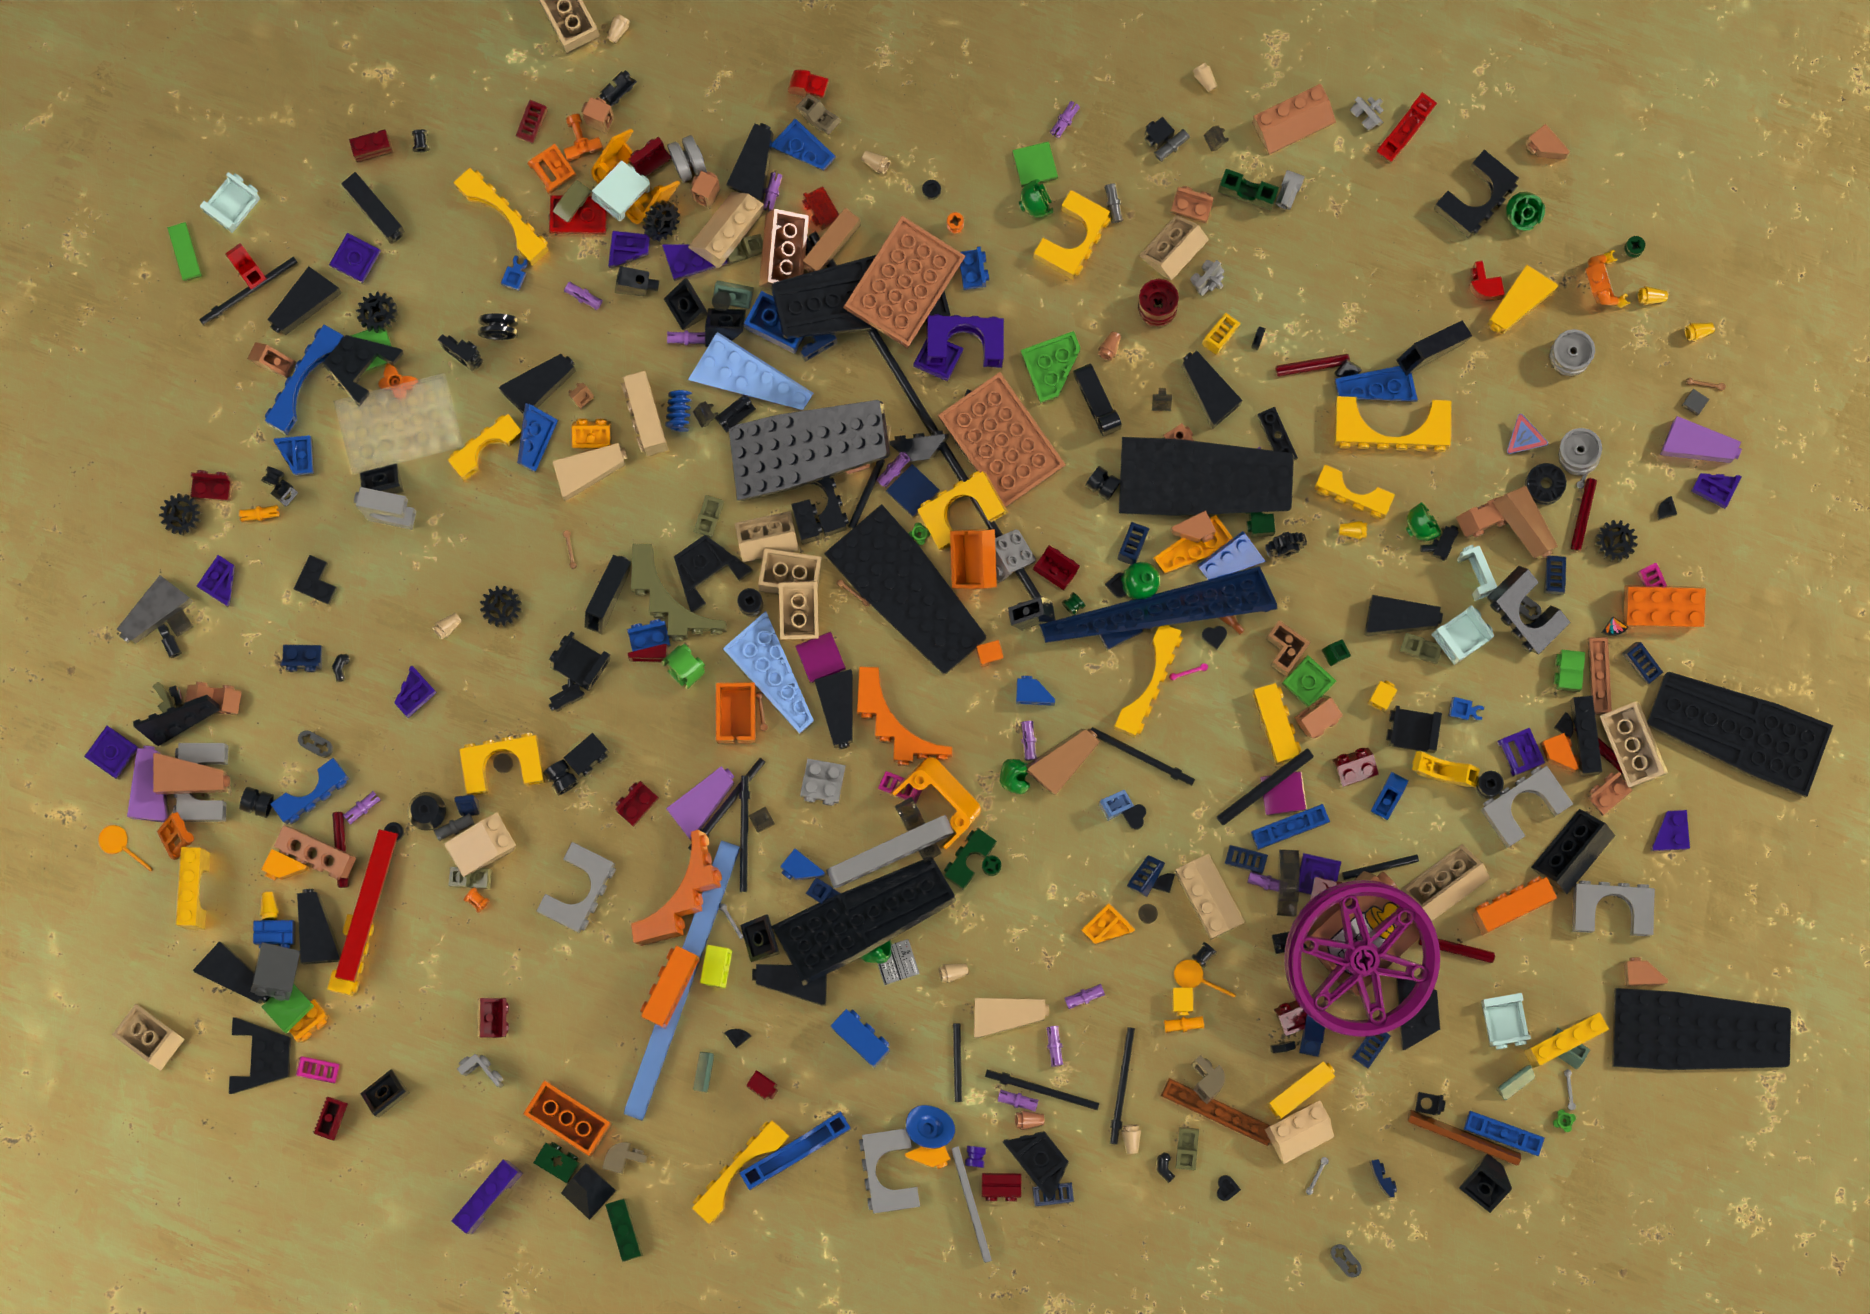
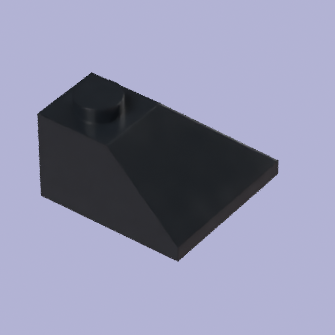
[705,308,746,347]
[1459,1154,1512,1213]
[561,1163,617,1220]

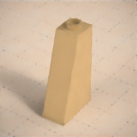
[553,443,627,501]
[974,998,1049,1038]

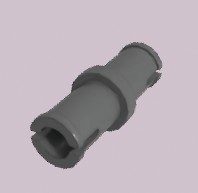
[1154,129,1190,162]
[1104,183,1123,223]
[434,813,474,841]

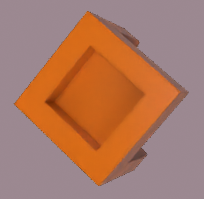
[976,640,1003,667]

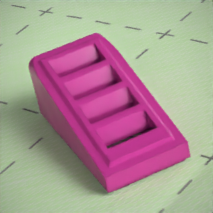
[1637,563,1667,586]
[878,771,923,805]
[296,1056,339,1083]

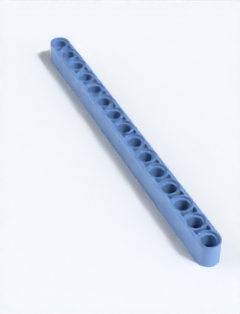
[624,840,740,1121]

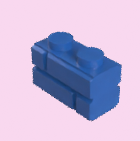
[253,920,296,949]

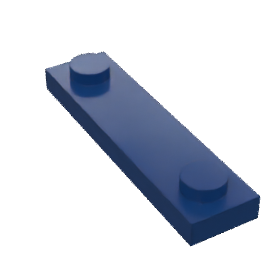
[1251,804,1330,850]
[1463,1111,1545,1156]

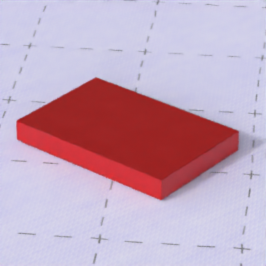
[549,195,607,234]

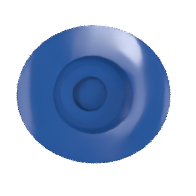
[906,1105,955,1148]

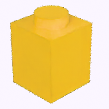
[1368,680,1397,713]
[1172,988,1193,1016]

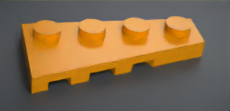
[1153,514,1233,574]

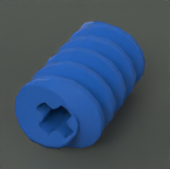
[665,390,692,432]

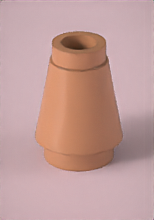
[1098,331,1121,361]
[1015,1110,1044,1130]

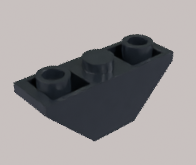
[889,430,949,461]

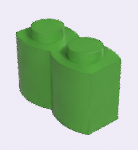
[1553,650,1585,692]

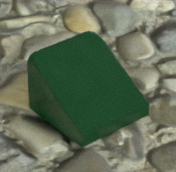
[1322,639,1351,666]

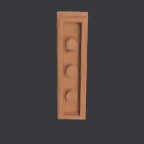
[1588,637,1612,715]

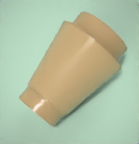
[606,14,630,43]
[1193,63,1217,92]
[861,151,891,174]
[432,613,462,639]
[939,963,969,983]
[1122,1125,1141,1154]

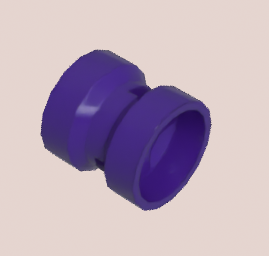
[965,1146,986,1168]

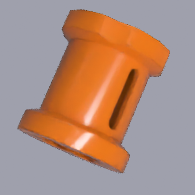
[947,212,964,234]
[464,887,490,913]

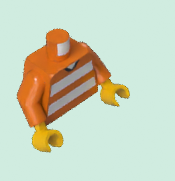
[1585,250,1630,308]

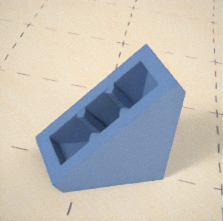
[1099,789,1134,821]

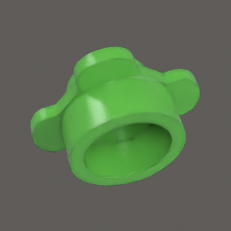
[908,523,931,545]
[1553,1109,1576,1132]

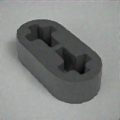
[1519,596,1541,621]
[298,730,333,758]
[1330,1244,1362,1277]

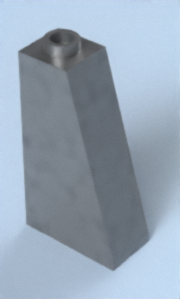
[117,575,193,644]

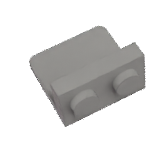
[995,529,1036,582]
[457,1054,504,1088]

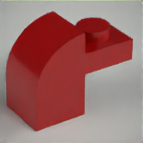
[788,70,829,98]
[225,243,266,290]
[1469,261,1505,301]

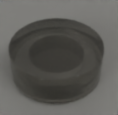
[712,291,732,311]
[493,753,513,773]
[1138,904,1158,924]

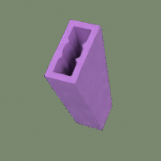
[1660,416,1742,463]
[127,745,169,822]
[666,766,734,841]

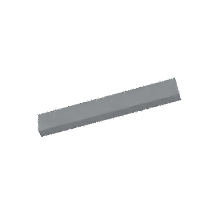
[951,1146,992,1263]

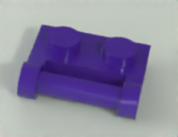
[1497,728,1545,777]

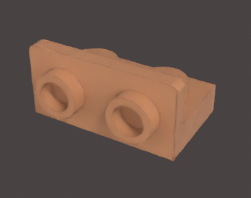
[1171,186,1214,223]
[1587,772,1633,816]

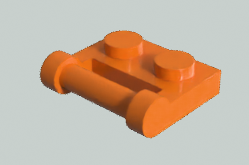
[527,144,576,194]
[157,812,194,860]

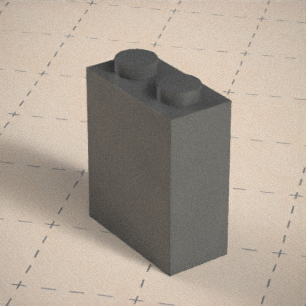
[250,942,300,1001]

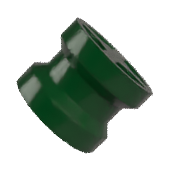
[1624,236,1645,258]
[1062,592,1086,616]
[982,855,1001,876]

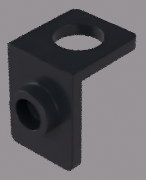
[270,479,298,506]
[1415,1092,1445,1116]

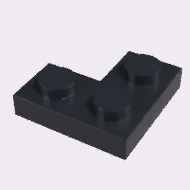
[294,555,337,605]

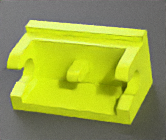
[700,945,732,988]

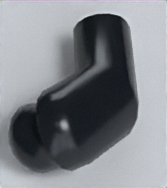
[332,654,350,682]
[1156,1152,1175,1183]

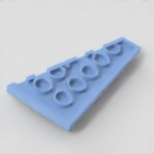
[688,332,814,410]
[723,611,814,734]

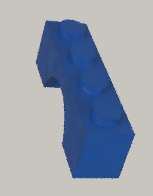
[271,758,350,824]

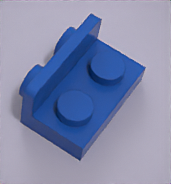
[960,246,989,290]
[627,619,671,652]

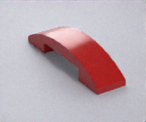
[1376,92,1437,163]

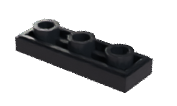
[1257,407,1298,460]

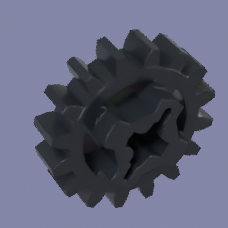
[642,200,680,242]
[356,292,398,333]
[159,493,202,535]
[1595,520,1638,562]
[1265,532,1307,558]
[480,586,522,627]

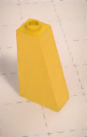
[1488,265,1558,334]
[1266,1061,1335,1120]

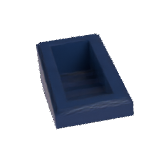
[1118,522,1149,565]
[1544,555,1566,595]
[1622,642,1663,684]
[454,795,480,817]
[1225,845,1268,875]
[1127,855,1165,897]
[1352,1032,1391,1069]
[1033,1182,1074,1207]

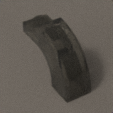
[895,797,942,862]
[1277,849,1300,916]

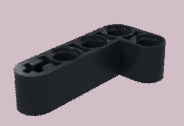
[1073,363,1122,437]

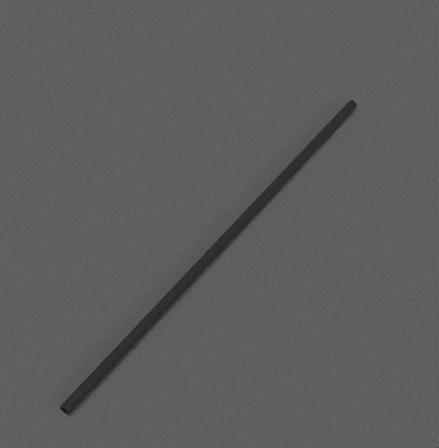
[809,232,1055,623]

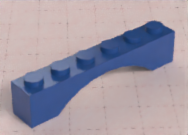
[265,325,344,436]
[740,1112,851,1190]

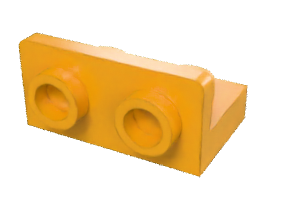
[572,418,611,448]
[289,999,329,1042]

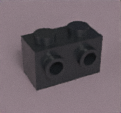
[791,499,823,545]
[1008,596,1055,630]
[564,733,609,777]

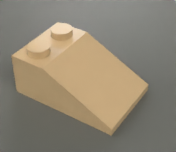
[779,581,819,639]
[444,813,516,877]
[112,1004,184,1071]

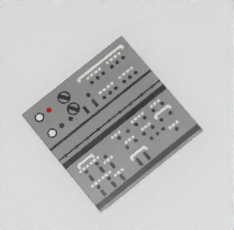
[878,939,920,985]

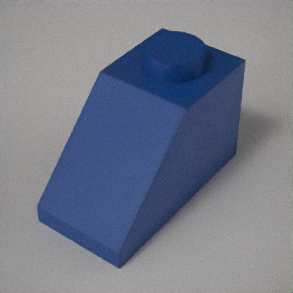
[1016,676,1055,706]
[1371,772,1409,820]
[780,849,826,880]

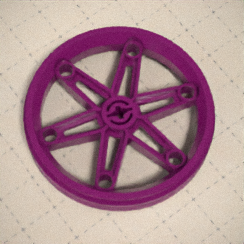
[1284,880,1440,1037]

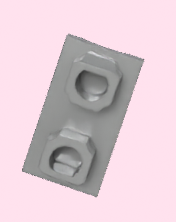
[1350,96,1384,130]
[1190,260,1225,296]

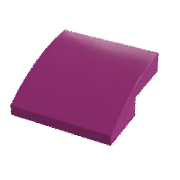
[795,632,846,683]
[1260,771,1307,815]

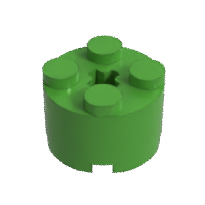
[662,644,705,689]

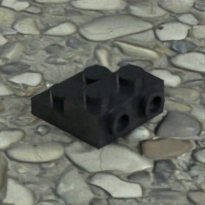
[438,334,483,371]

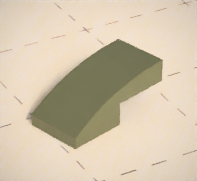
[553,180,592,222]
[727,234,763,264]
[694,495,725,537]
[1400,633,1442,665]
[152,682,174,713]
[449,867,492,889]
[1176,1127,1199,1170]

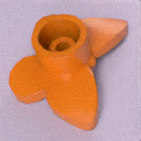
[378,363,419,400]

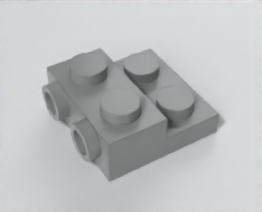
[800,759,846,806]

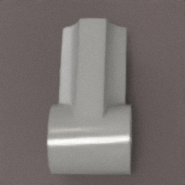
[1276,170,1305,210]

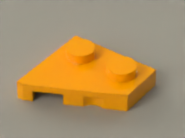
[1081,903,1135,944]

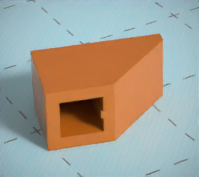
[1540,733,1580,772]

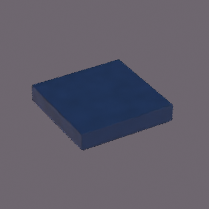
[886,464,940,517]

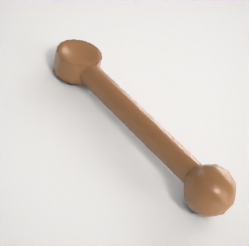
[1686,378,1726,391]
[563,530,577,569]
[837,579,870,606]
[756,691,768,731]

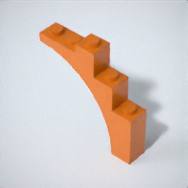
[857,667,952,766]
[631,830,722,946]

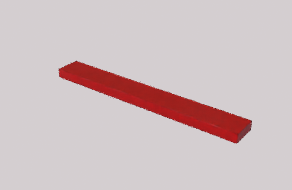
[335,829,398,983]

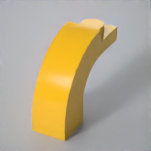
[1412,751,1480,787]

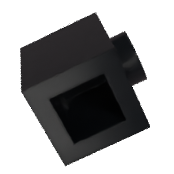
[1144,117,1175,150]

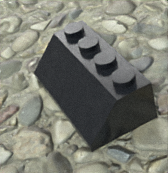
[1531,809,1616,894]

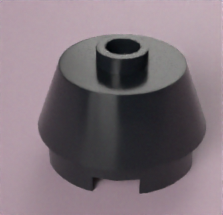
[407,792,446,830]

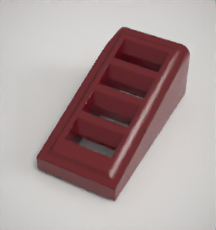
[516,100,548,144]
[628,644,668,662]

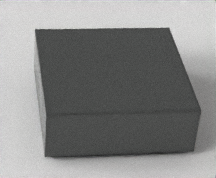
[1682,389,1709,416]

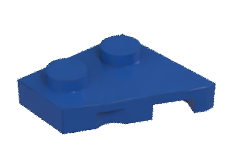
[274,435,314,476]

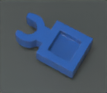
[501,255,528,291]
[1448,697,1484,720]

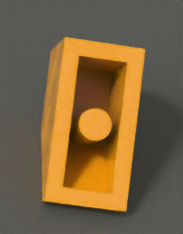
[261,849,309,881]
[905,1146,951,1169]

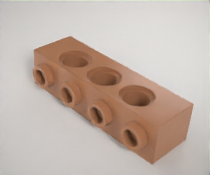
[274,825,357,880]

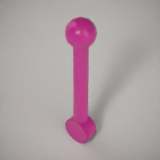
[1169,663,1208,680]

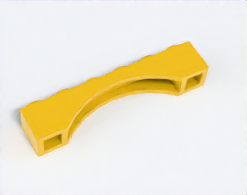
[453,168,548,266]
[1114,625,1183,738]
[692,1121,790,1224]

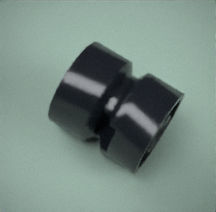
[1085,466,1121,501]
[737,588,764,617]
[543,759,579,796]
[1475,771,1504,799]
[239,787,274,818]

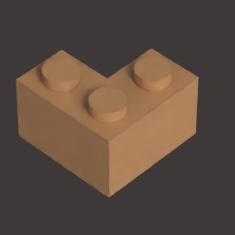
[1266,620,1311,677]

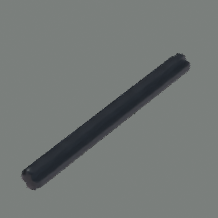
[1217,748,1314,825]

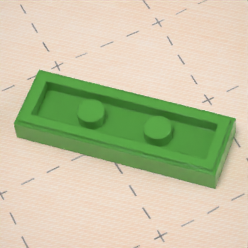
[167,222,202,281]

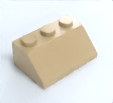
[1139,215,1209,280]
[735,511,799,562]
[758,548,821,594]
[1264,1100,1334,1164]

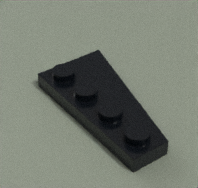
[133,695,220,746]

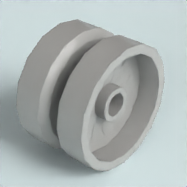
[667,135,707,183]
[1549,329,1595,376]
[1558,428,1602,476]

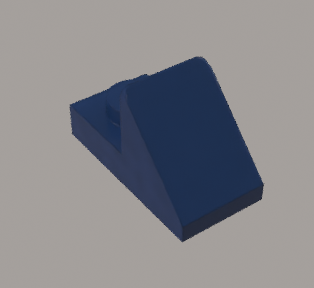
[800,334,837,362]
[1299,1014,1325,1057]

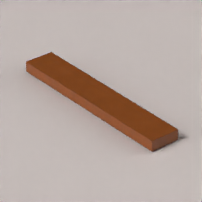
[1161,1078,1270,1146]
[1408,1110,1521,1166]

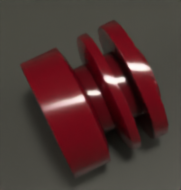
[1138,279,1179,327]

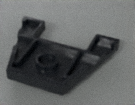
[323,335,403,407]
[674,535,753,613]
[229,1017,291,1094]

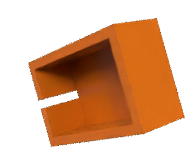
[950,529,997,589]
[716,683,756,744]

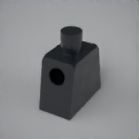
[615,266,659,296]

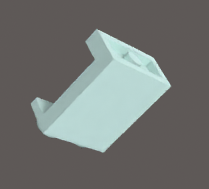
[592,160,650,221]
[200,172,260,233]
[1457,545,1497,601]
[1431,605,1494,665]
[1481,993,1531,1050]

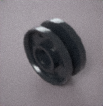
[478,313,518,340]
[1525,463,1567,505]

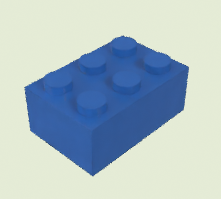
[744,291,804,354]
[830,1009,890,1068]

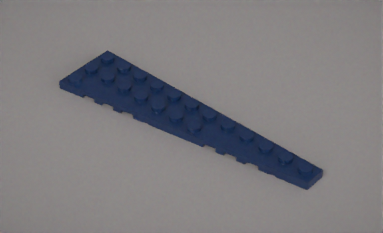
[1040,566,1277,643]

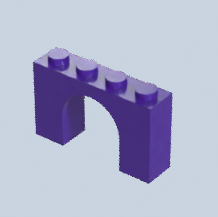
[926,314,1004,368]
[451,1159,523,1234]

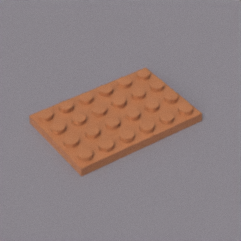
[843,216,966,348]
[938,372,1066,508]

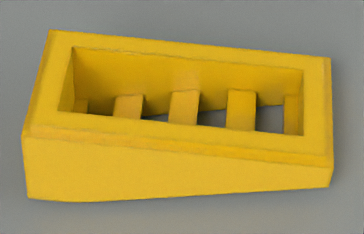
[1202,313,1241,355]

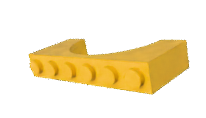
[1334,396,1451,452]

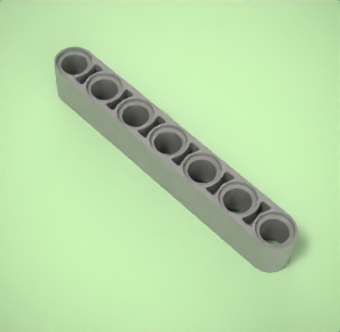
[826,815,954,889]

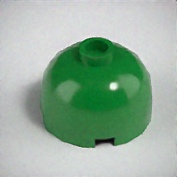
[1019,179,1053,218]
[1506,191,1545,231]
[1406,502,1441,541]
[1121,562,1161,599]

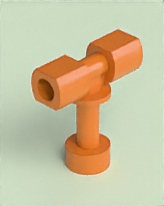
[564,114,604,162]

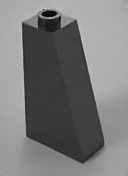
[726,123,774,203]
[341,172,405,243]
[267,266,342,335]
[1396,320,1472,376]
[1182,351,1243,429]
[499,354,576,415]
[585,555,631,634]
[1364,595,1443,636]
[814,669,853,750]
[297,889,341,965]
[193,941,271,1004]
[752,964,827,1006]

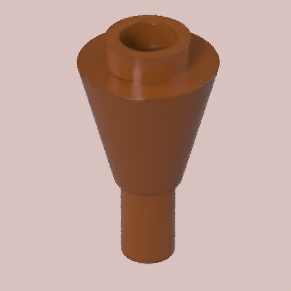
[1219,615,1244,635]

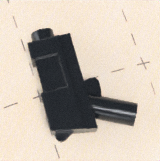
[1420,525,1459,561]
[549,678,585,712]

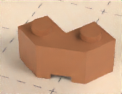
[1456,497,1508,538]
[185,682,241,715]

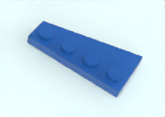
[1335,366,1418,402]

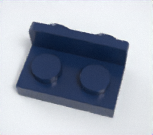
[280,645,323,672]

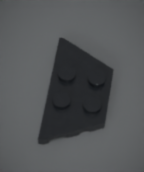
[1396,978,1440,1050]
[1003,1131,1069,1201]

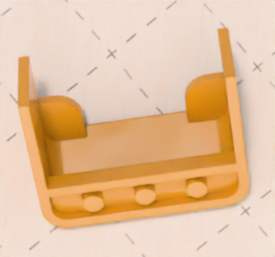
[591,129,680,224]
[889,757,981,849]

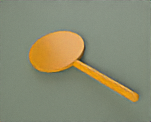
[98,825,153,871]
[1174,960,1236,997]

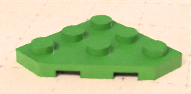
[1021,331,1081,404]

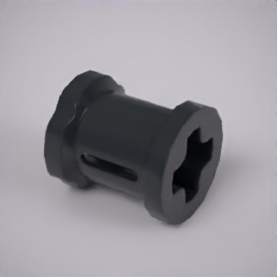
[412,129,430,153]
[1191,942,1217,968]

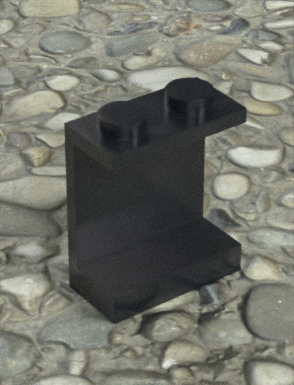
[549,631,610,691]
[1386,706,1442,753]

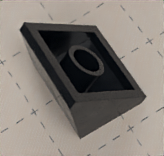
[664,278,707,330]
[360,463,404,494]
[740,914,780,962]
[360,1069,410,1117]

